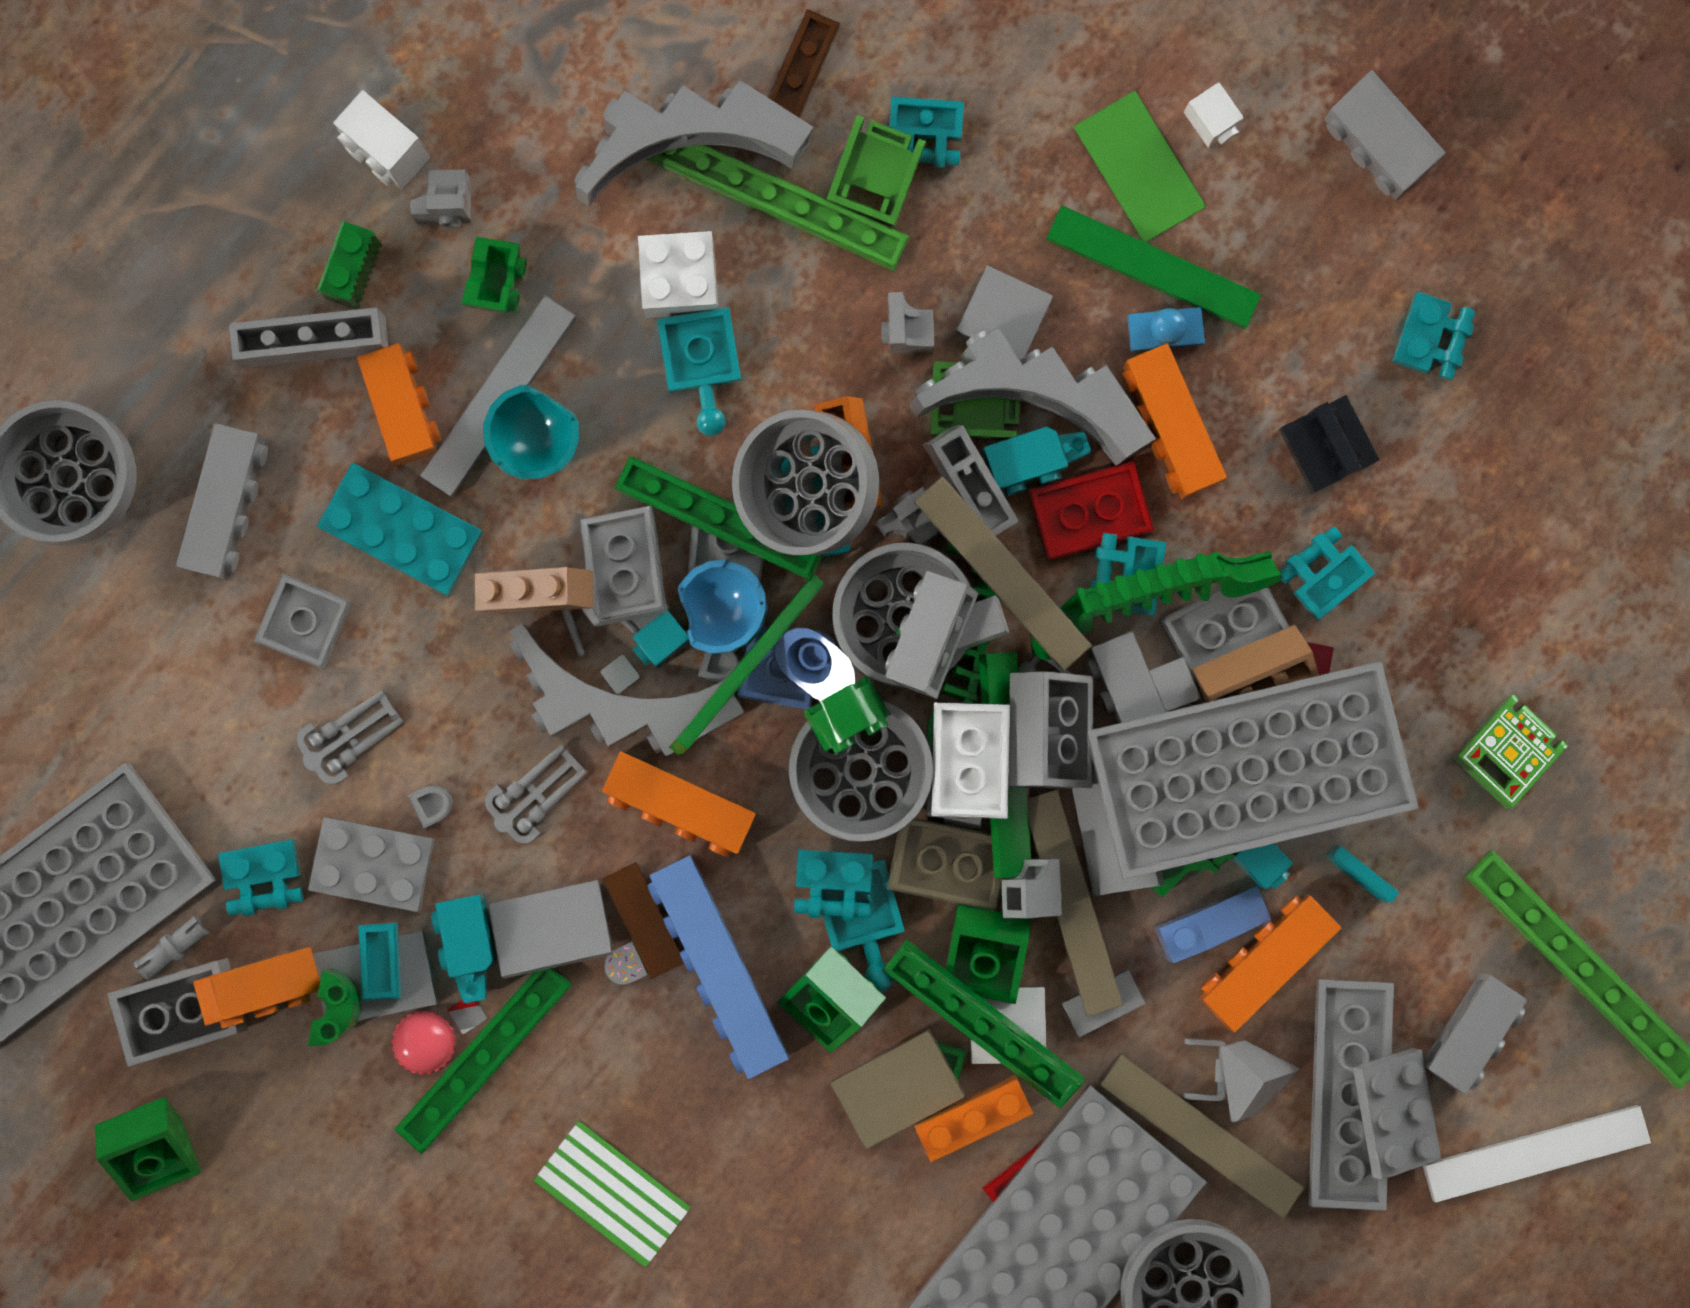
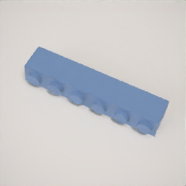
[647,855,789,1079]

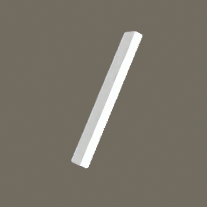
[1423,1105,1651,1202]

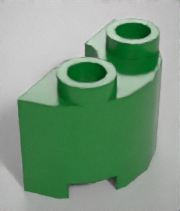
[461,236,527,314]
[803,676,891,755]
[307,968,361,1046]

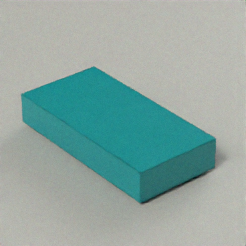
[1325,845,1400,903]
[358,923,402,1001]

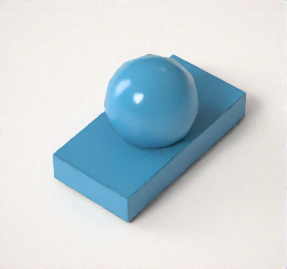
[1127,307,1205,353]

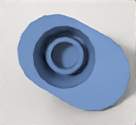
[775,628,856,701]

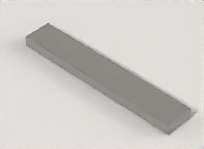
[420,295,576,498]

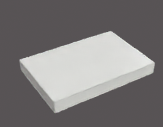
[931,703,1010,819]

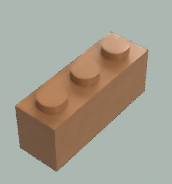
[475,567,593,614]
[1192,625,1319,703]

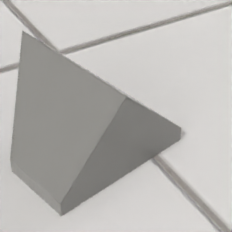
[1220,1040,1301,1122]

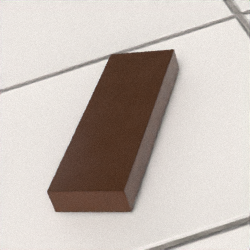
[768,9,840,118]
[602,862,684,979]

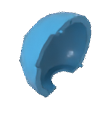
[678,559,768,654]

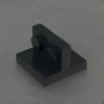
[1279,395,1380,494]

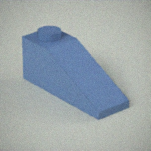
[1154,885,1271,963]

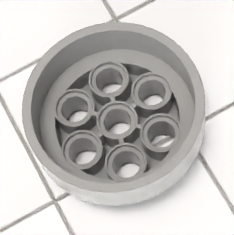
[0,400,137,546]
[732,410,879,555]
[832,543,970,688]
[789,701,933,841]
[1121,1219,1271,1308]

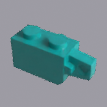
[982,427,1091,497]
[431,893,497,1003]

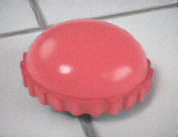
[391,1011,456,1075]

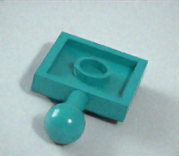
[657,307,742,437]
[821,859,905,992]

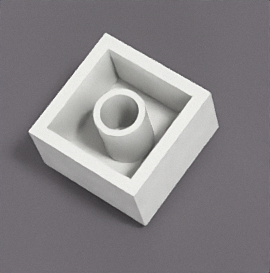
[333,90,430,190]
[638,231,718,318]

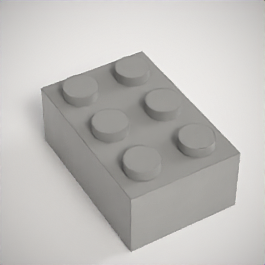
[1008,671,1093,789]
[107,958,248,1067]

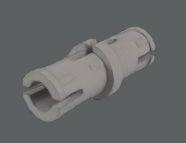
[133,915,209,981]

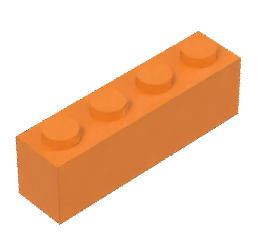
[1121,343,1227,500]
[601,751,757,858]
[1198,894,1341,1033]

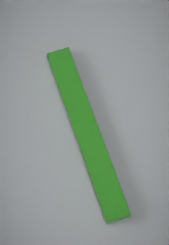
[645,145,910,271]
[1464,850,1690,1089]

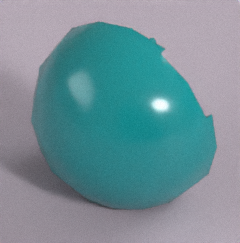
[483,385,579,479]

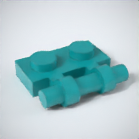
[889,96,964,168]
[1391,291,1476,381]
[1280,526,1375,621]
[1091,533,1167,616]
[218,839,304,917]
[794,849,873,921]

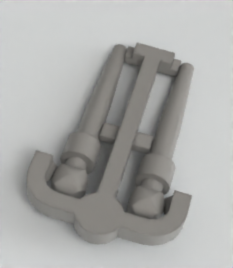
[296,691,404,784]
[485,744,588,844]

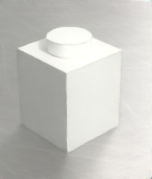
[1184,82,1244,148]

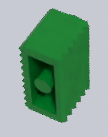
[317,221,383,309]

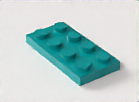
[317,462,483,596]

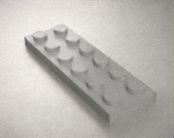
[1308,979,1394,1210]

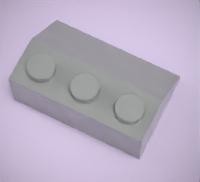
[1324,70,1446,200]

